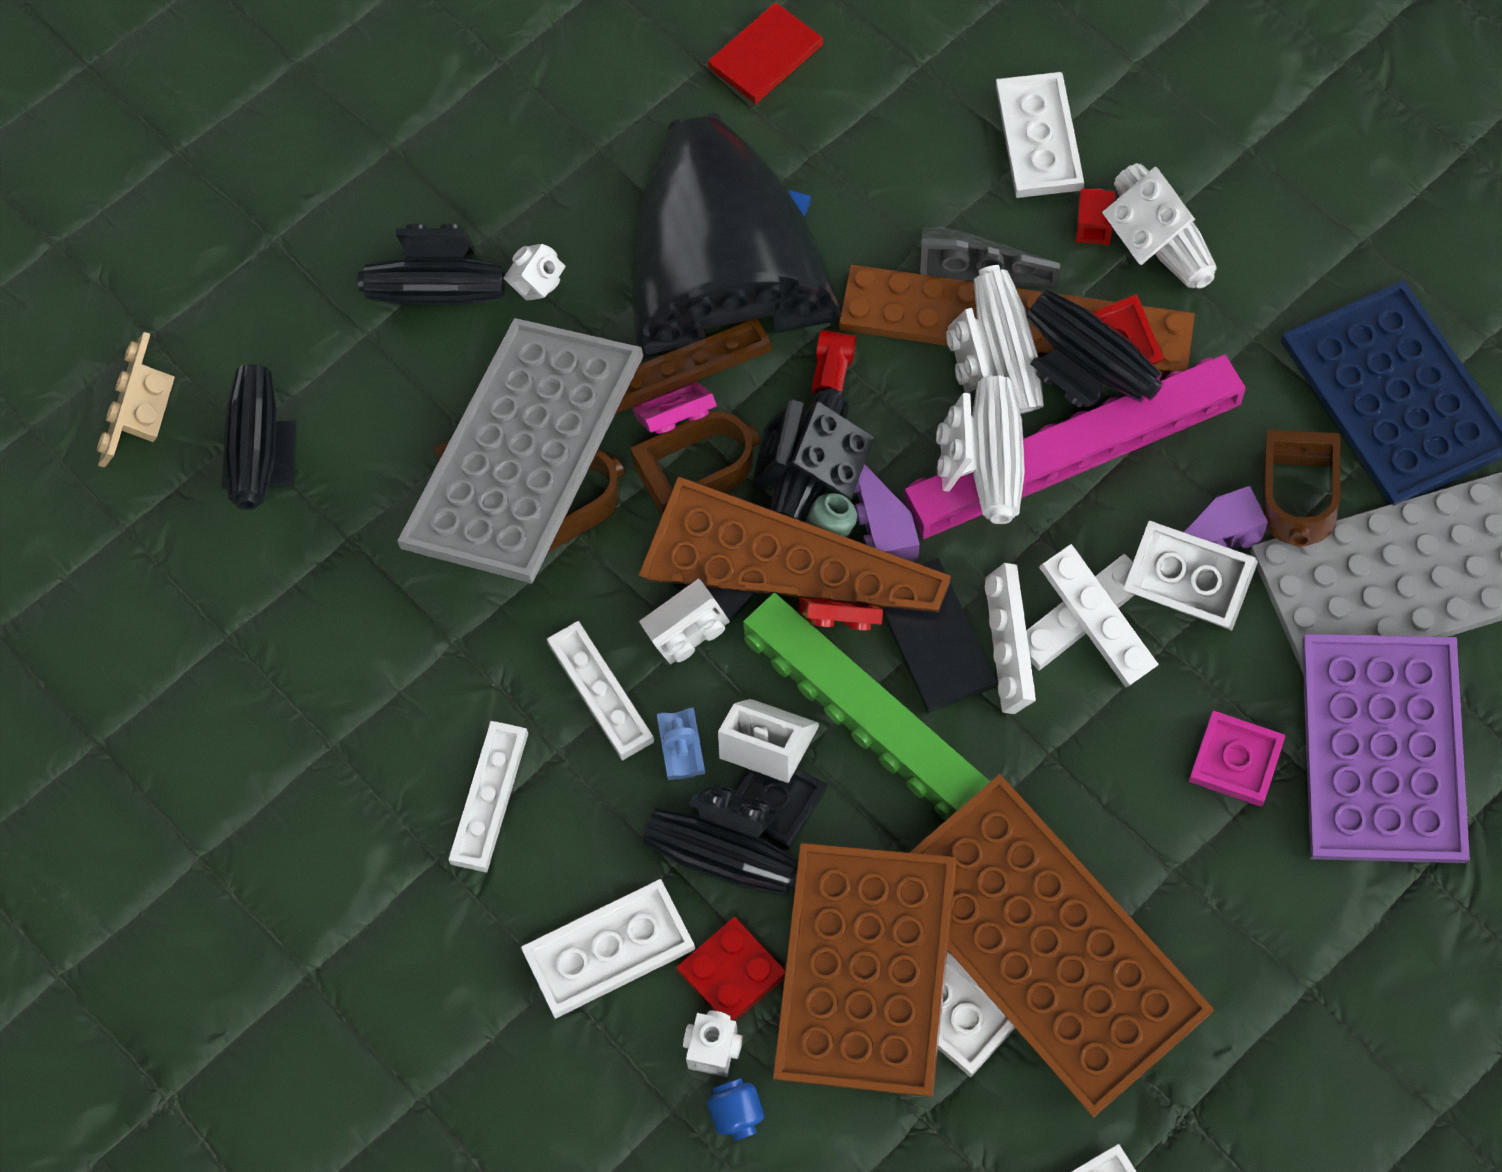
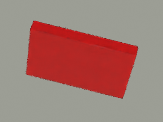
[708,2,823,105]

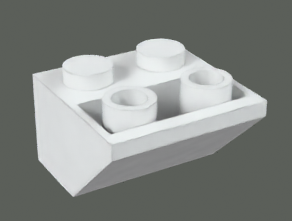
[639,579,730,665]
[718,699,819,783]

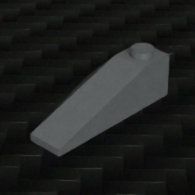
[920,227,1060,288]

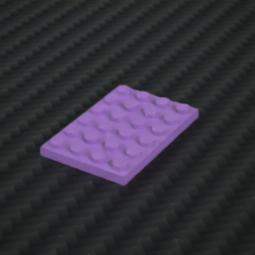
[1302,634,1470,863]

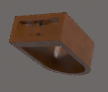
[630,412,760,516]
[1263,430,1340,547]
[548,450,625,553]

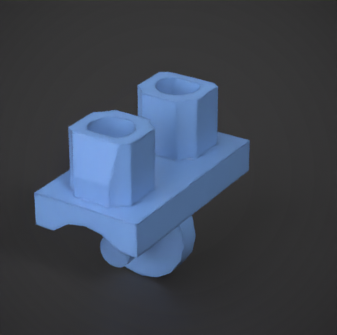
[657,708,705,780]

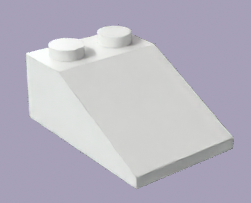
[1123,521,1258,631]

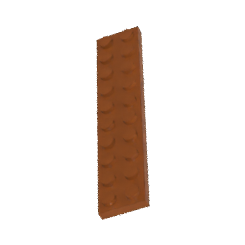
[839,265,1195,377]

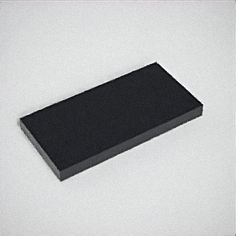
[880,558,997,713]

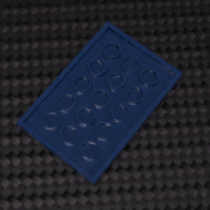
[1281,280,1502,506]

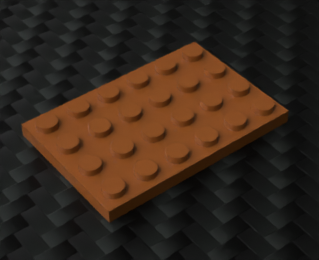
[773,843,957,1097]

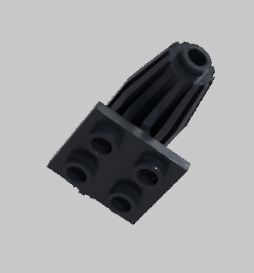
[357,224,505,306]
[1026,290,1163,407]
[222,364,297,510]
[770,388,874,522]
[643,784,799,896]

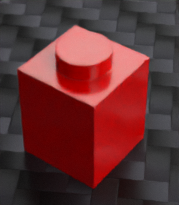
[1075,188,1115,245]

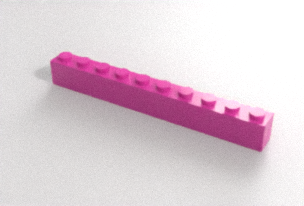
[904,354,1246,540]

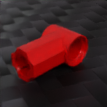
[812,330,856,395]

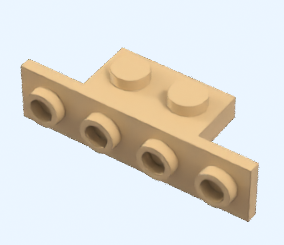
[96,332,175,468]

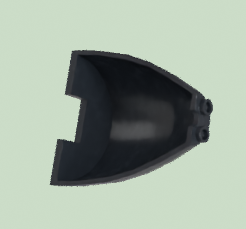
[632,113,842,359]

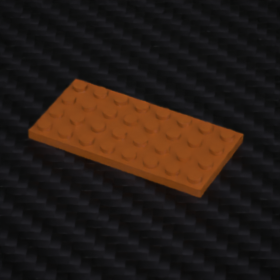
[910,774,1214,1118]

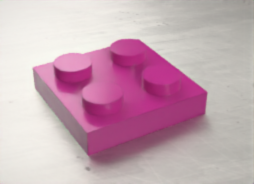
[632,382,717,434]
[1189,710,1286,807]

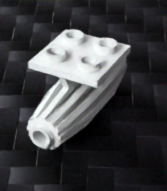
[1102,163,1217,289]
[946,265,1044,414]
[936,375,1025,524]

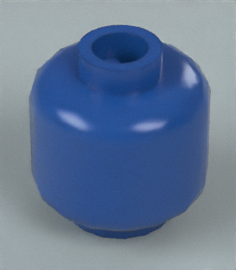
[706,1077,765,1141]

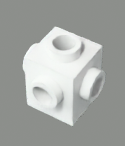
[503,243,566,301]
[683,1011,743,1077]

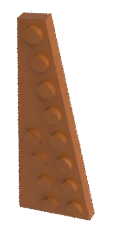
[639,476,952,613]

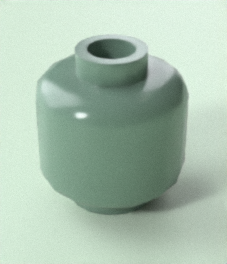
[805,493,857,538]

